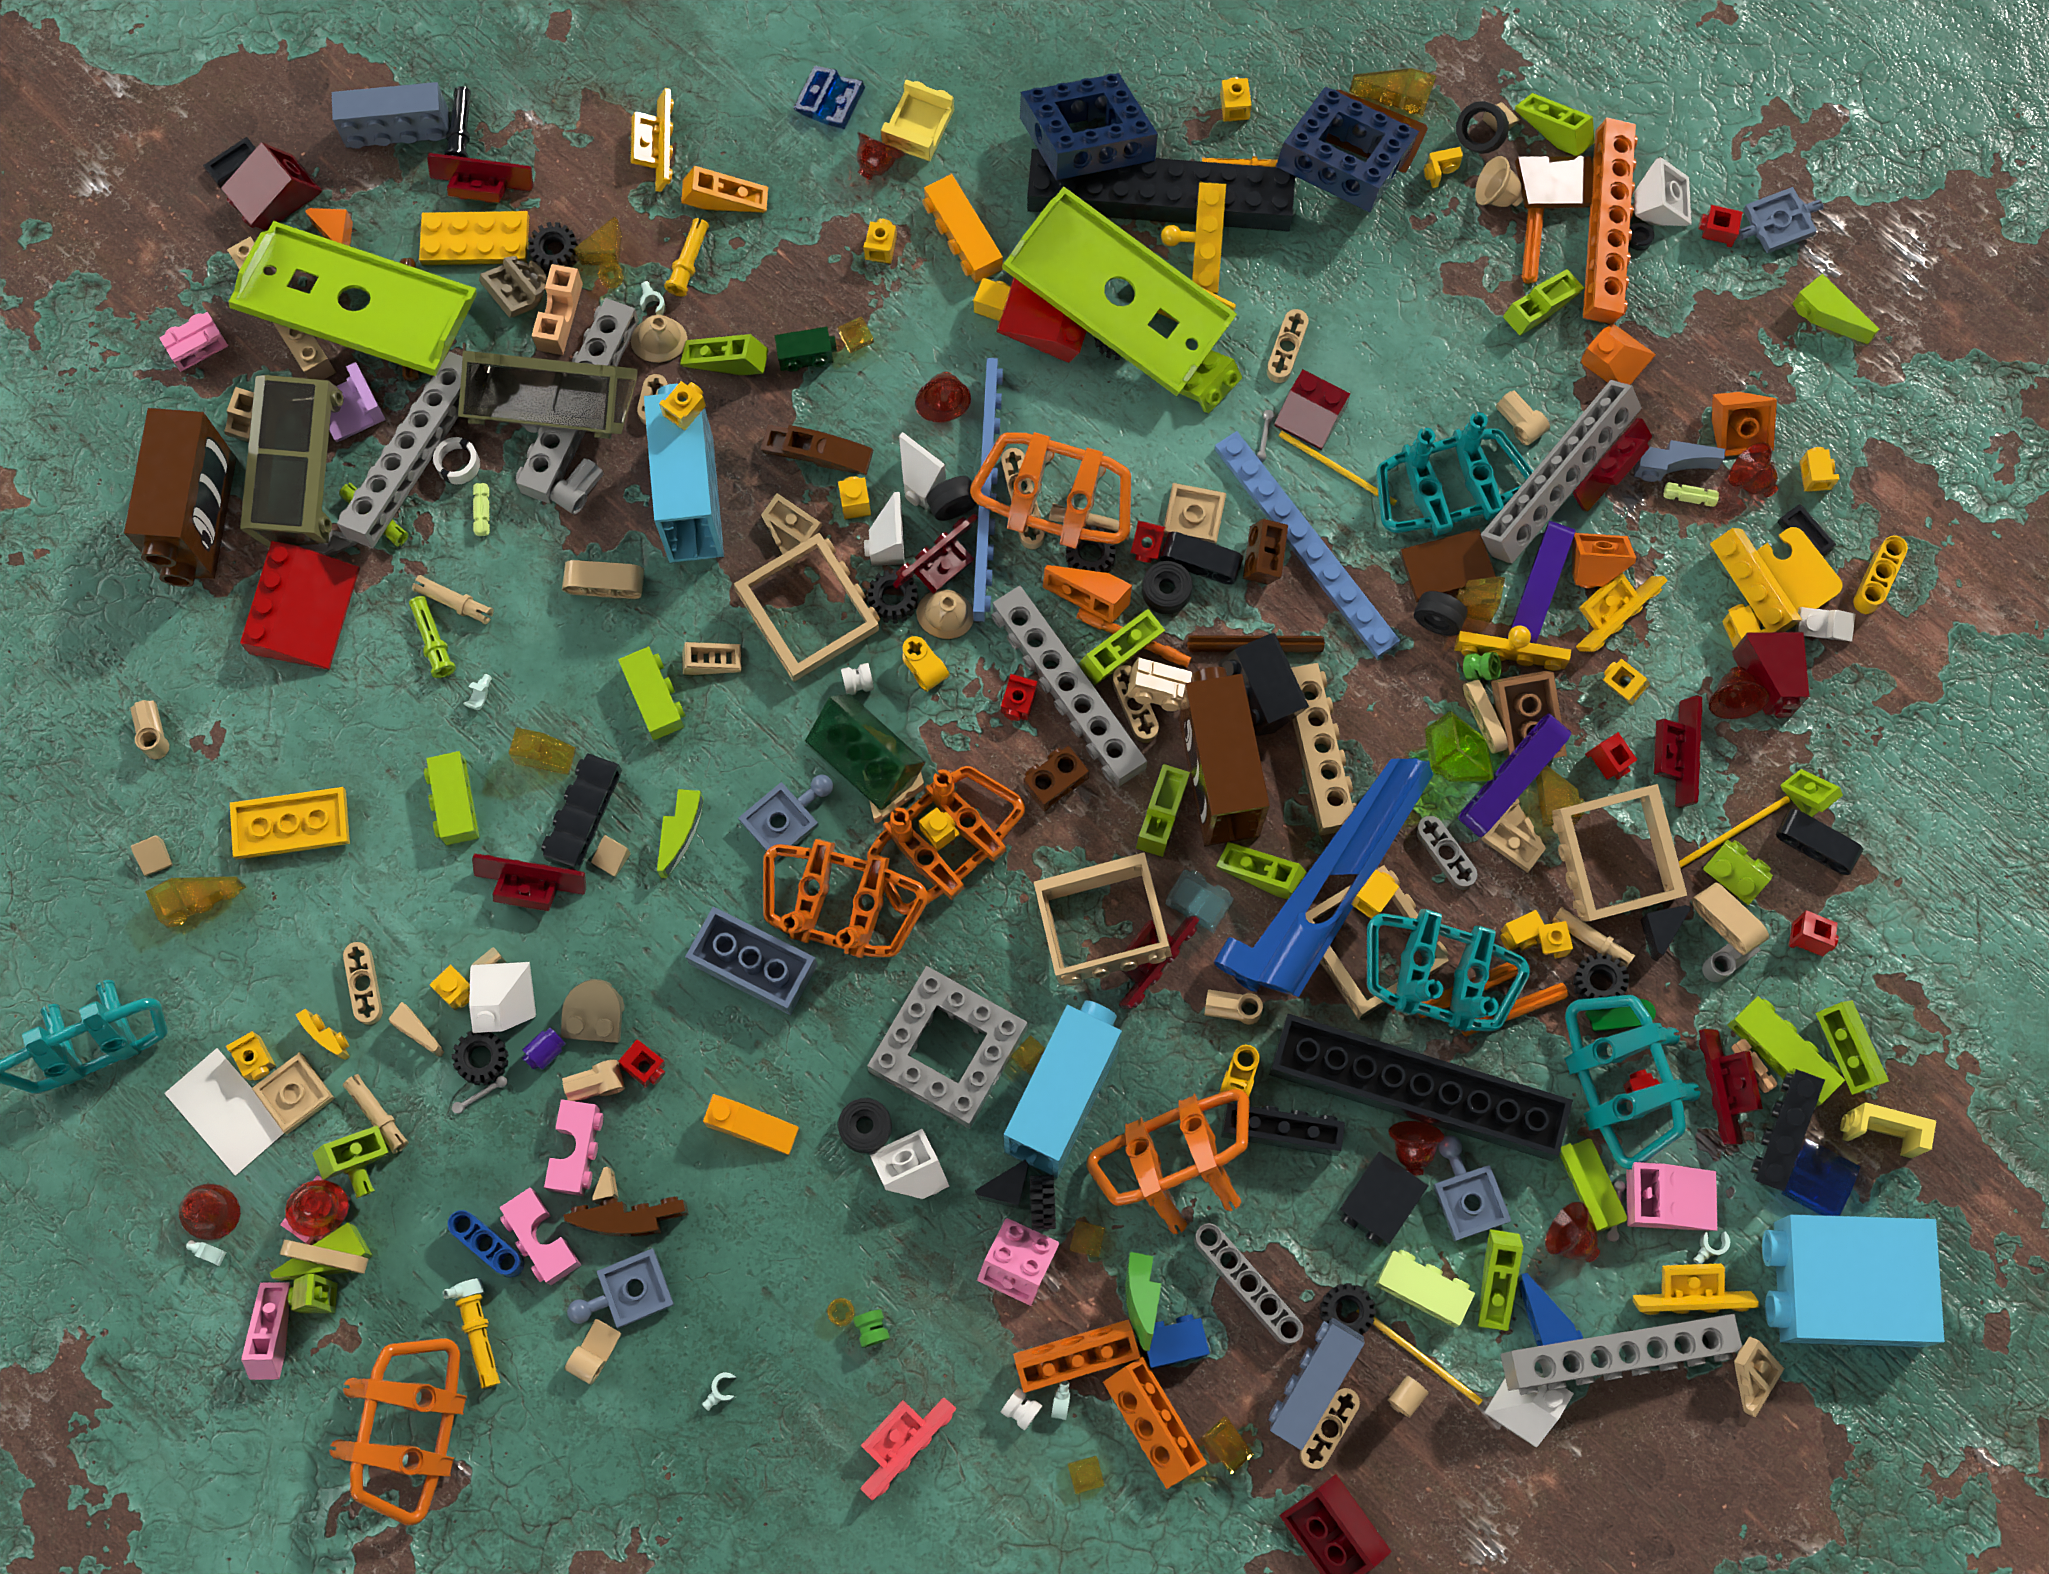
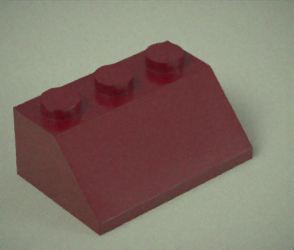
[1279,1474,1392,1574]

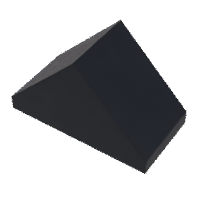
[1640,905,1691,962]
[975,1159,1028,1209]

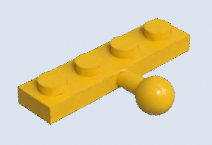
[1161,182,1226,293]
[1454,626,1571,671]

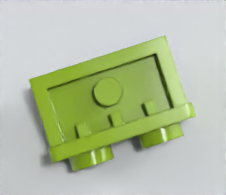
[1180,350,1242,414]
[1703,840,1773,906]

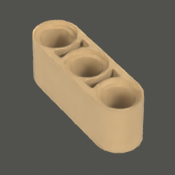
[562,560,645,599]
[1691,883,1769,955]

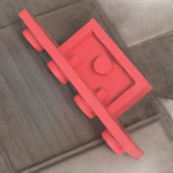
[861,1398,956,1500]

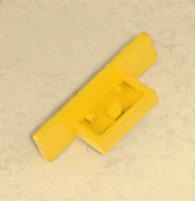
[631,88,674,192]
[1576,573,1668,652]
[1633,1263,1759,1315]

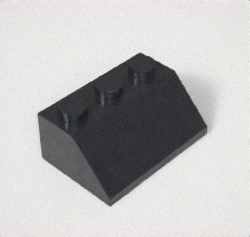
[1217,633,1309,736]

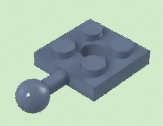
[738,775,833,862]
[1433,1135,1512,1242]
[567,1248,675,1328]

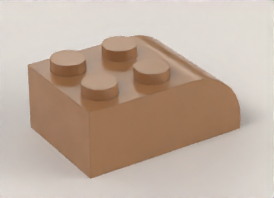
[1491,671,1567,759]

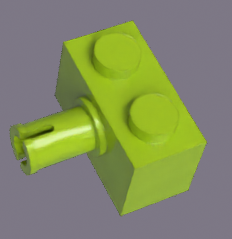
[312,1125,389,1199]

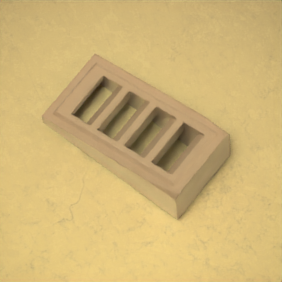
[682,642,741,675]
[388,1002,444,1057]

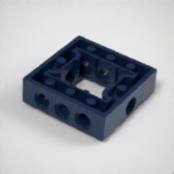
[1020,73,1158,180]
[1276,86,1419,213]

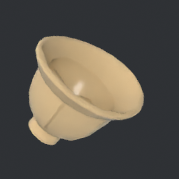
[1475,156,1523,207]
[631,315,688,362]
[916,589,974,639]

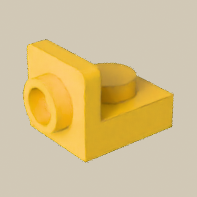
[1424,147,1463,188]
[1538,921,1573,958]
[429,964,470,1010]

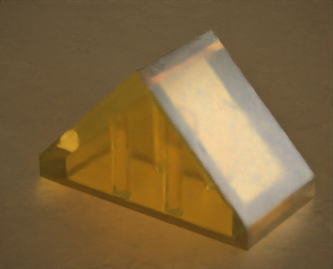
[574,216,622,266]
[1200,1416,1254,1475]

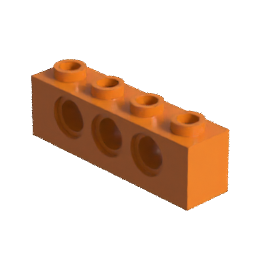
[1013,1320,1140,1393]
[1103,1357,1207,1489]

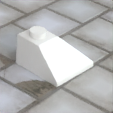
[1633,157,1691,226]
[899,432,946,510]
[864,492,904,566]
[469,962,536,1033]
[869,1129,949,1199]
[1484,1371,1574,1447]

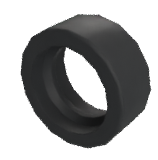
[1456,101,1509,154]

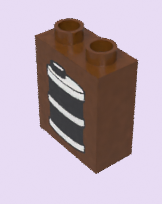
[124,408,237,587]
[1179,667,1270,847]

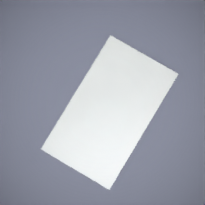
[164,1048,284,1176]

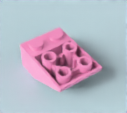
[1626,1162,1717,1231]

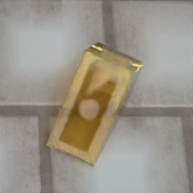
[1456,576,1505,623]
[508,727,576,775]
[1536,765,1585,827]

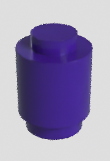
[522,1027,566,1070]

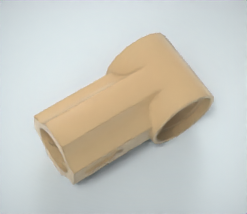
[1496,390,1550,446]
[130,700,169,760]
[1204,990,1263,1025]
[562,1060,625,1102]
[1388,1376,1429,1418]

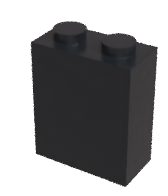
[1337,1151,1429,1248]

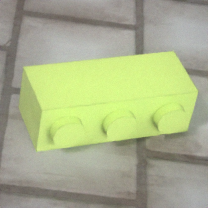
[1374,1250,1475,1328]

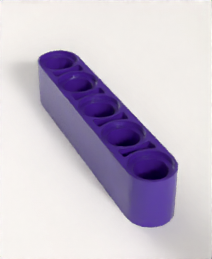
[1507,520,1576,644]
[1458,713,1571,838]

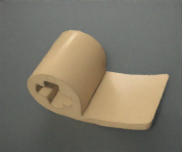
[565,1319,621,1385]

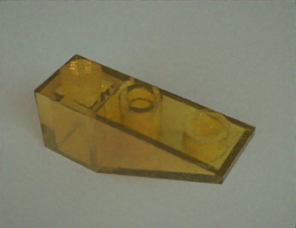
[1349,68,1437,116]
[145,876,246,927]

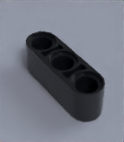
[1159,531,1244,585]
[1776,809,1864,875]

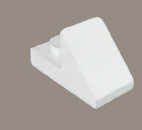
[1795,607,1856,642]

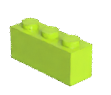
[618,646,686,741]
[424,751,480,845]
[1816,1000,1889,1095]

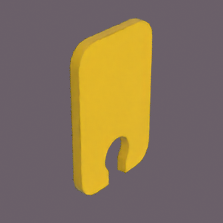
[1757,527,1843,612]

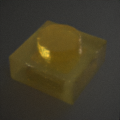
[838,316,874,353]
[1011,1035,1046,1077]
[1070,1221,1105,1258]
[1067,1455,1105,1494]

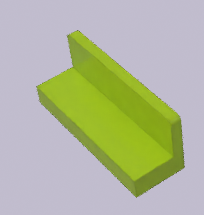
[1559,1138,1628,1234]

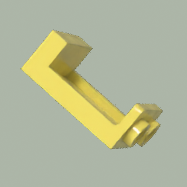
[881,80,954,161]
[1840,1102,1936,1158]

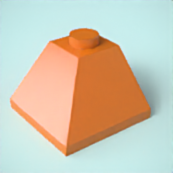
[1580,323,1656,385]
[1712,392,1777,456]
[1572,533,1636,589]

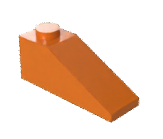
[1043,565,1132,624]

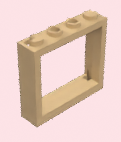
[734,533,880,682]
[1552,784,1687,921]
[1034,852,1172,986]
[1305,865,1449,1020]

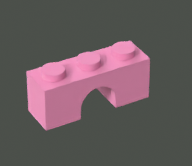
[544,1100,603,1196]
[499,1188,581,1285]

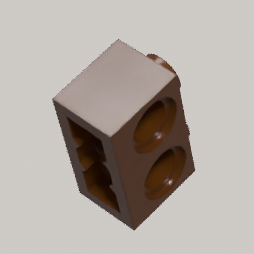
[1243,519,1288,585]
[1023,745,1089,812]

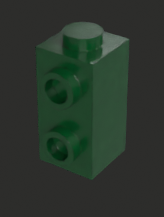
[774,326,837,372]

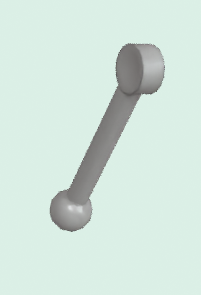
[1256,410,1274,462]
[452,1076,507,1114]
[1606,1180,1625,1242]

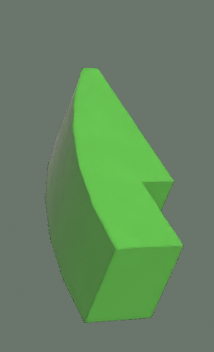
[1125,1252,1161,1351]

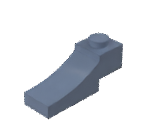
[1634,440,1725,482]

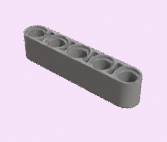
[1194,1223,1303,1346]

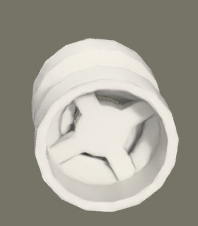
[841,663,874,696]
[1001,1388,1042,1431]

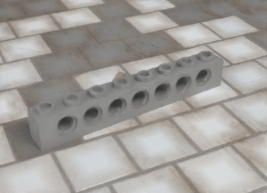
[516,298,639,504]
[337,351,482,549]
[1481,380,1642,564]
[991,585,1147,787]
[1500,1314,1742,1395]

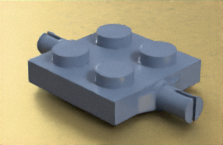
[1738,187,1823,254]

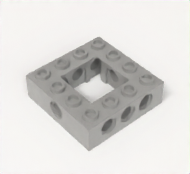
[867,966,1028,1129]

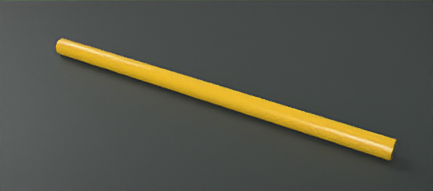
[1279,431,1397,506]
[1678,796,1790,869]
[1356,1310,1483,1406]

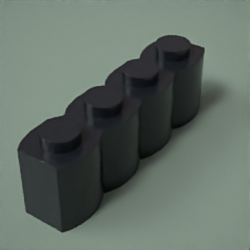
[541,753,622,871]

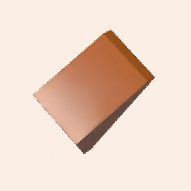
[305,208,353,246]

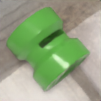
[1463,652,1501,681]
[853,1309,890,1348]

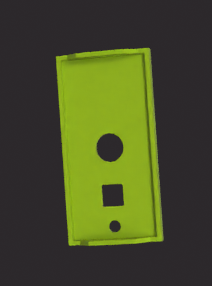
[1002,187,1237,397]
[228,221,477,376]

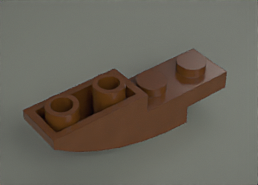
[760,424,874,475]
[563,1196,689,1237]

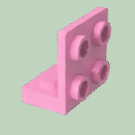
[977,1218,1059,1306]

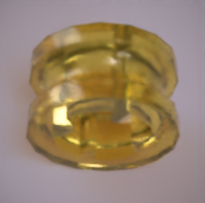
[598,261,624,289]
[827,1298,855,1326]

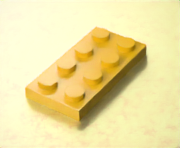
[419,211,529,265]
[230,787,350,860]

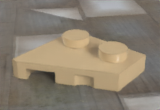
[761,493,822,568]
[1481,798,1546,873]
[1734,1336,1784,1417]

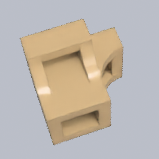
[224,387,254,442]

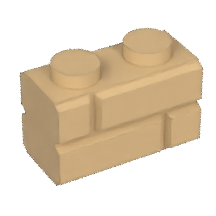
[1127,658,1192,711]

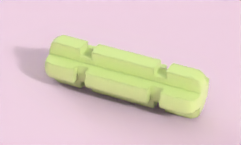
[1664,482,1719,507]
[473,483,490,536]

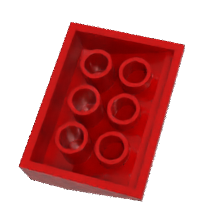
[996,278,1086,363]
[240,541,360,670]

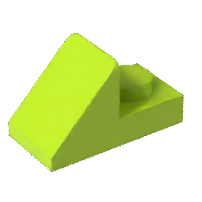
[1780,769,1843,817]

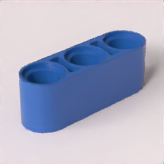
[448,1210,525,1278]

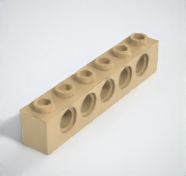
[227,236,336,386]
[1291,663,1357,836]

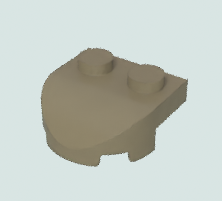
[479,256,546,318]
[560,979,624,1043]

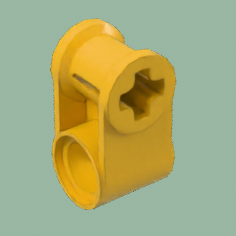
[902,636,950,692]
[1219,1045,1259,1097]

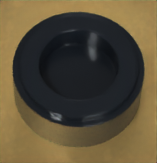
[1628,223,1654,251]

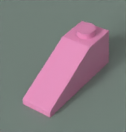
[241,1282,291,1380]

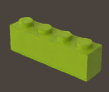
[1727,996,1845,1108]

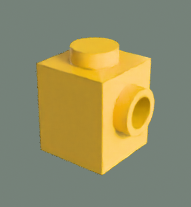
[1220,77,1252,122]
[973,278,1010,321]
[838,476,871,519]
[1351,870,1400,919]

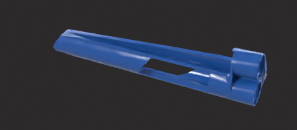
[1213,758,1434,997]

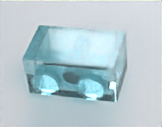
[1165,869,1234,933]

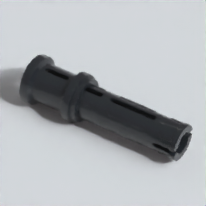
[444,86,471,158]

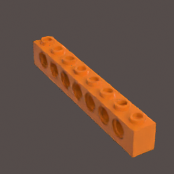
[1583,118,1638,324]

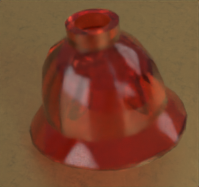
[856,132,906,180]
[915,372,971,422]
[1728,443,1779,498]
[1709,666,1769,719]
[1388,1121,1444,1175]
[285,1180,349,1237]
[179,1184,241,1240]
[1545,1202,1600,1262]

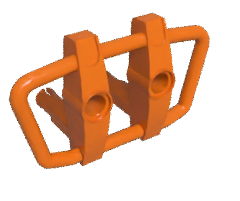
[970,432,1131,549]
[867,766,1025,915]
[763,839,928,958]
[1086,1089,1249,1234]
[329,1338,467,1525]

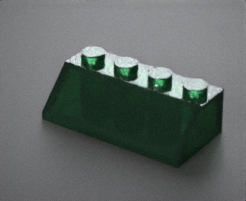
[805,694,926,810]

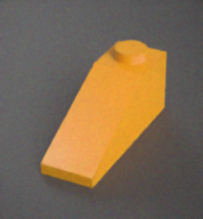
[681,166,768,213]
[703,1094,799,1155]

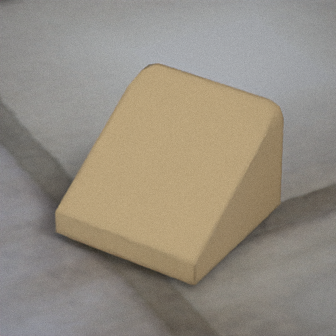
[1483,102,1520,132]
[131,835,172,877]
[591,835,631,877]
[472,947,506,965]
[592,1167,619,1204]

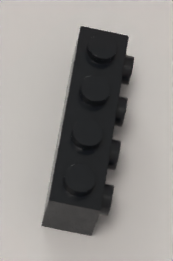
[1750,1068,1825,1192]
[1221,1101,1345,1156]

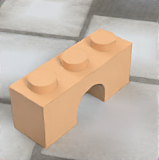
[532,264,583,355]

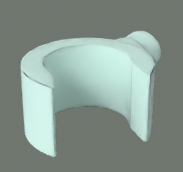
[640,281,666,315]
[463,674,492,710]
[1693,1232,1730,1264]
[186,1240,227,1266]
[443,1278,485,1300]
[702,1373,737,1411]
[1051,1381,1071,1420]

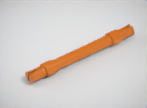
[1076,608,1192,668]

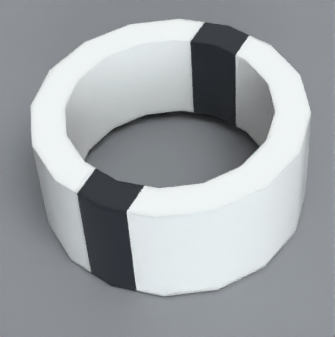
[433,437,480,485]

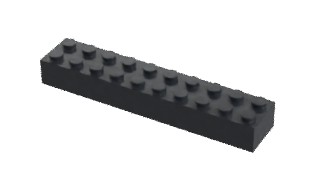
[1027,149,1295,232]
[1269,1014,1573,1161]

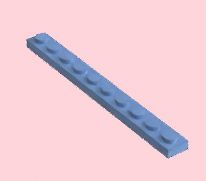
[973,358,1003,622]
[1214,431,1400,659]

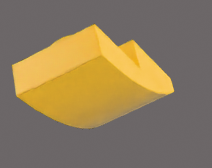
[295,1009,350,1060]

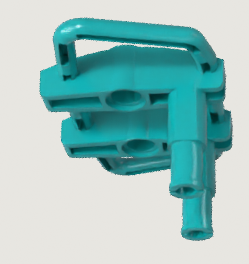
[1376,412,1534,537]
[1367,909,1530,1032]
[0,980,168,1094]
[1564,995,1701,1169]

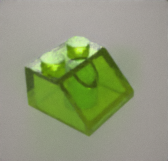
[1425,711,1494,782]

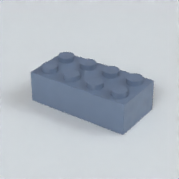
[332,82,450,148]
[685,906,818,1016]
[1268,1317,1365,1450]

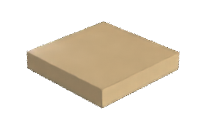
[1164,483,1226,544]
[252,1052,335,1135]

